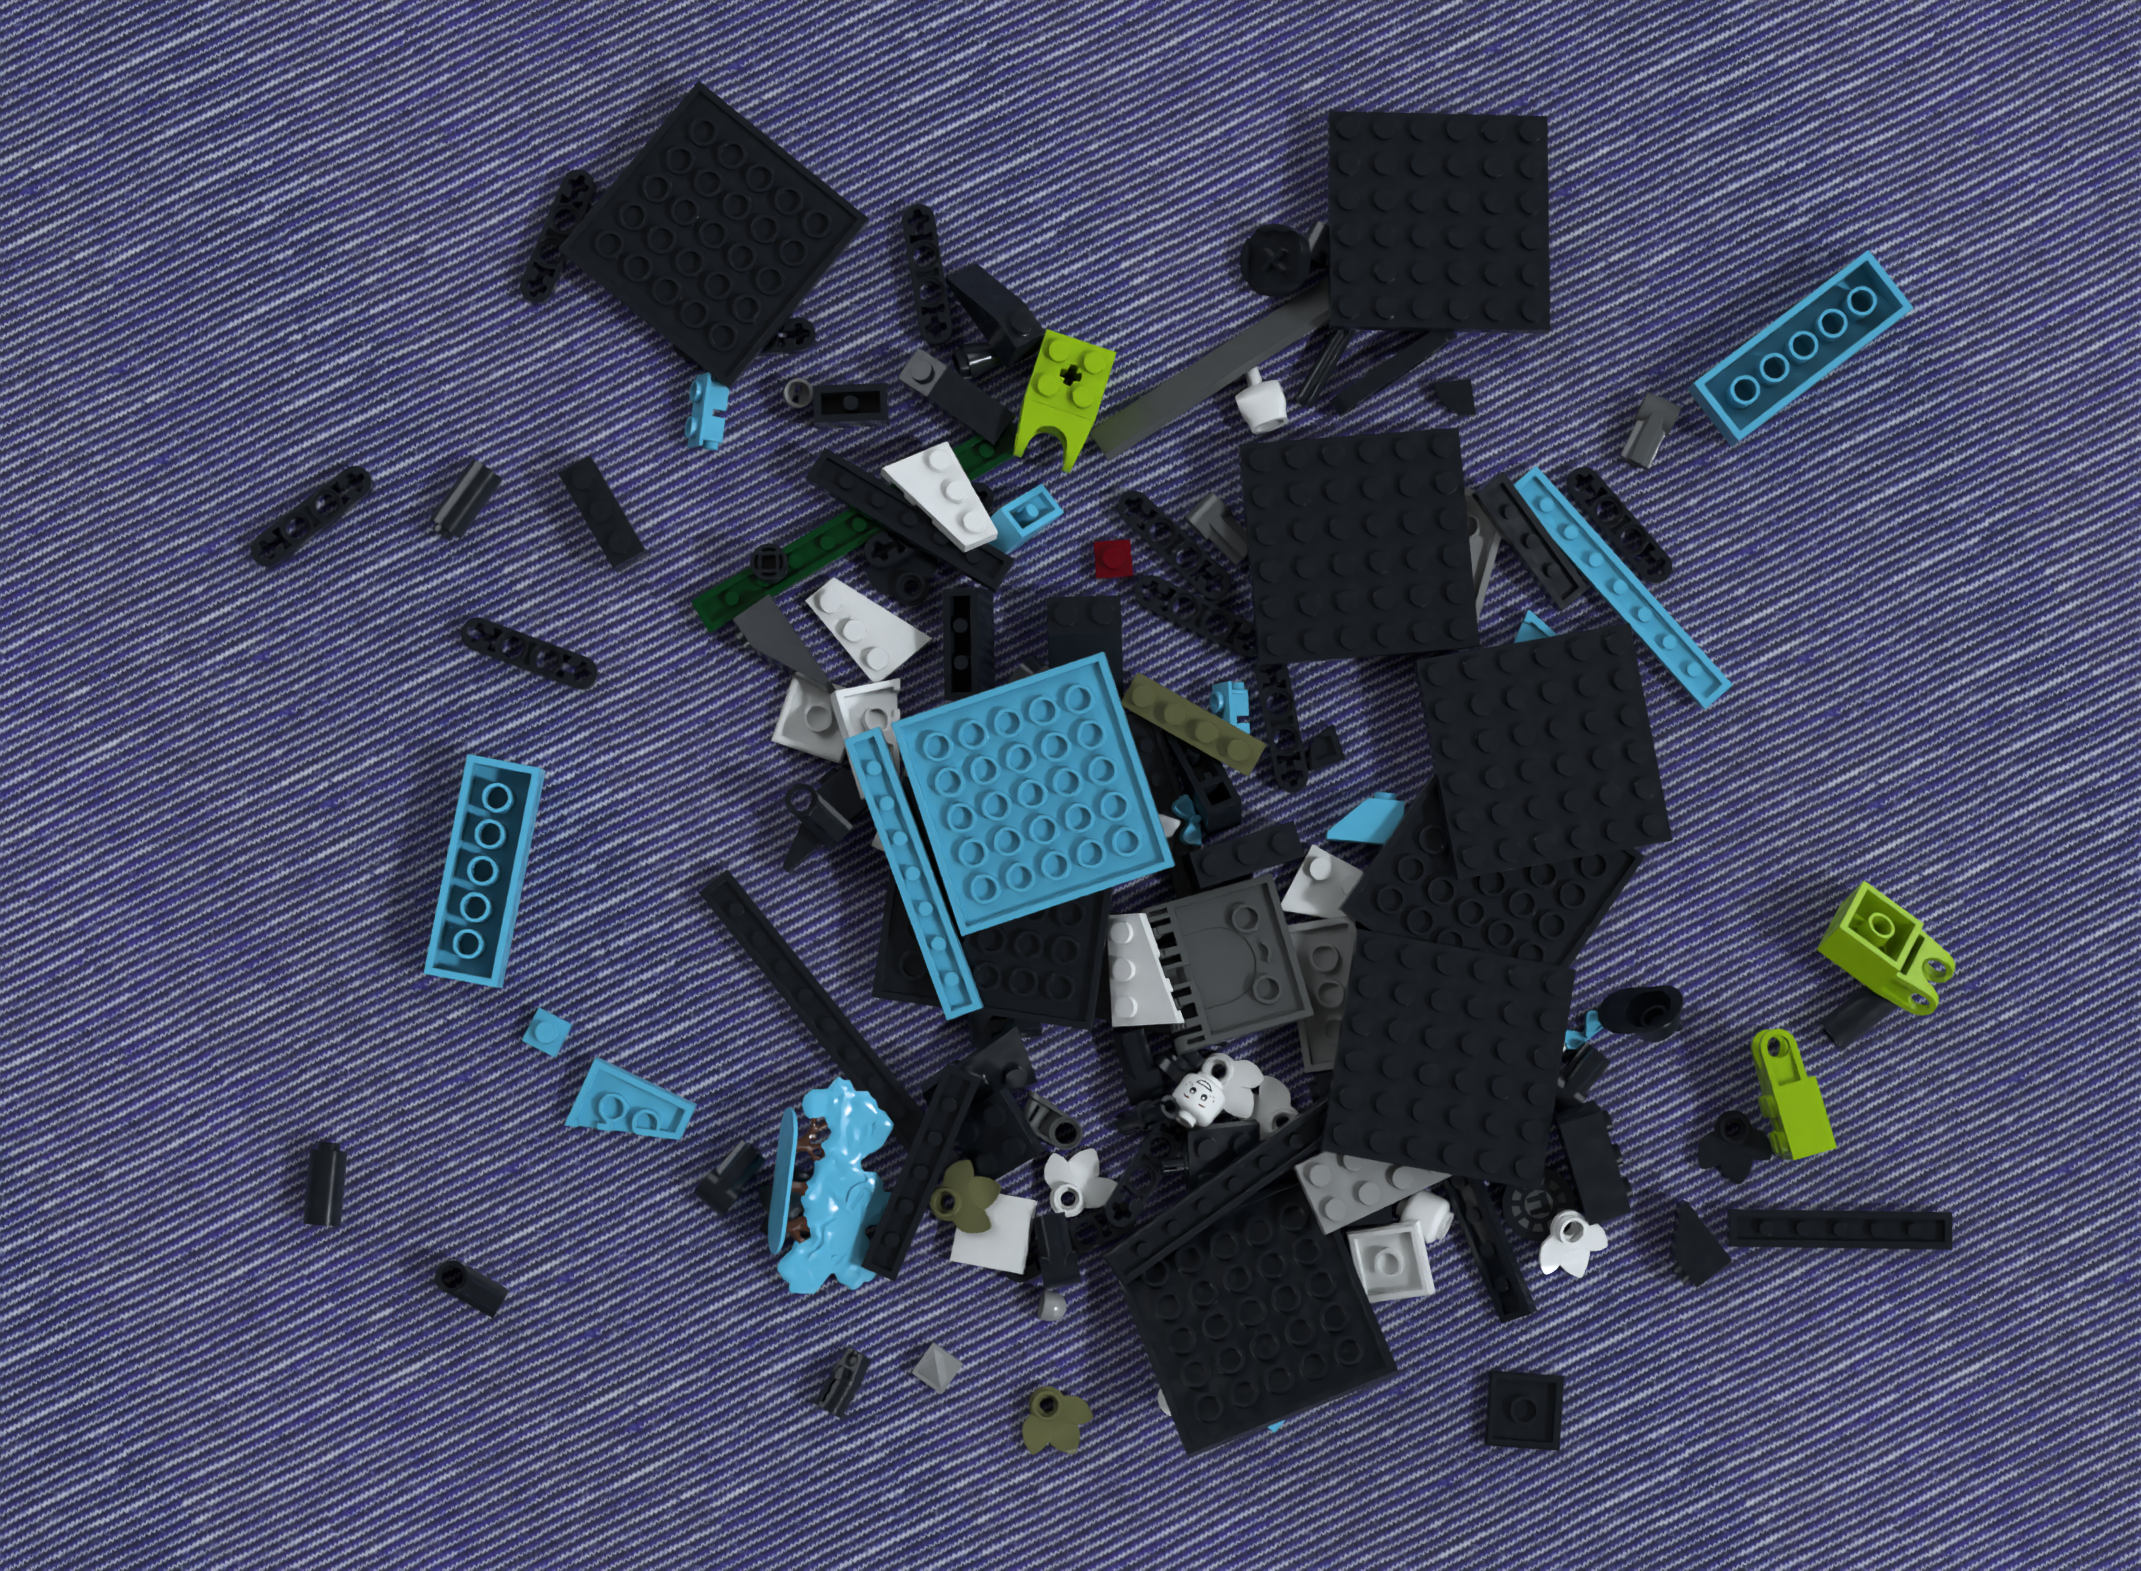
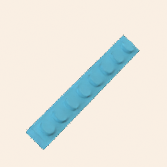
[1514,466,1733,710]
[844,727,983,1021]

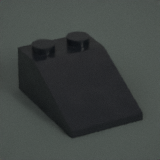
[1046,595,1124,709]

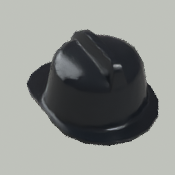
[1598,985,1684,1043]

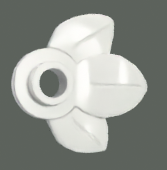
[1200,1053,1265,1119]
[1239,1075,1299,1141]
[1044,1148,1117,1217]
[1539,1209,1608,1278]

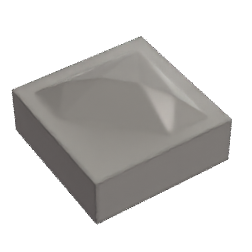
[912,1342,964,1394]

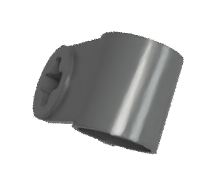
[1022,1090,1083,1150]

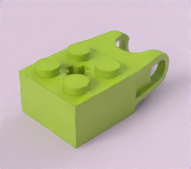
[1013,329,1117,473]
[1816,880,1955,1016]
[1750,1029,1837,1160]

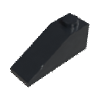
[946,263,1046,368]
[898,348,1016,446]
[733,594,836,694]
[1162,728,1242,837]
[783,767,869,873]

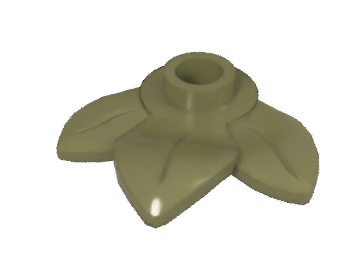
[930,1160,1001,1233]
[1022,1386,1094,1455]

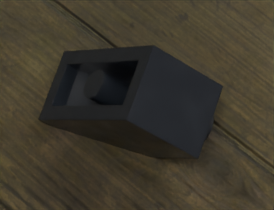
[1669,1200,1733,1288]

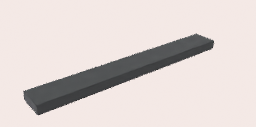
[1089,276,1329,461]

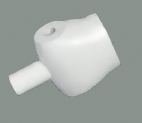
[1235,366,1288,434]

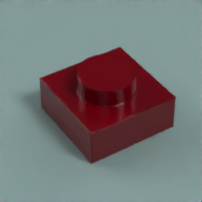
[1094,539,1133,580]

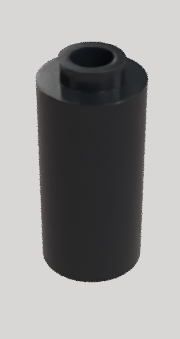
[430,458,503,541]
[1818,985,1899,1051]
[303,1142,348,1226]

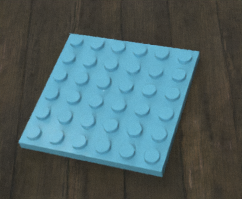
[891,652,1175,936]

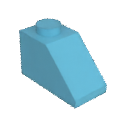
[988,484,1064,554]
[1325,792,1405,846]

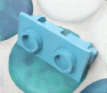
[685,372,729,451]
[1210,681,1250,734]

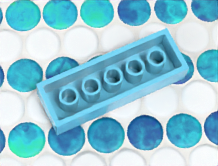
[1687,250,1913,447]
[424,754,546,988]

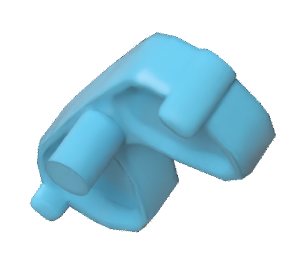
[1171,794,1202,847]
[1564,1010,1603,1050]

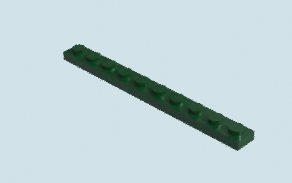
[691,422,1028,634]

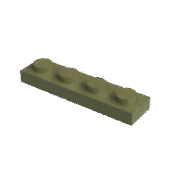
[1121,672,1267,776]

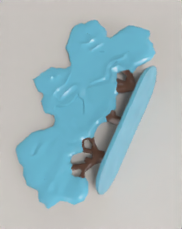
[768,1077,894,1294]

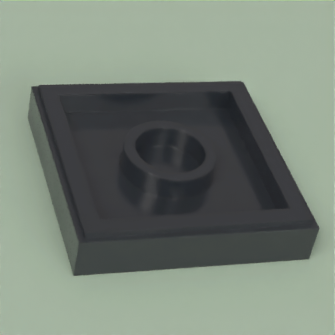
[1484,1370,1564,1451]

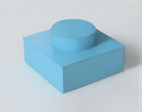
[522,1008,573,1057]

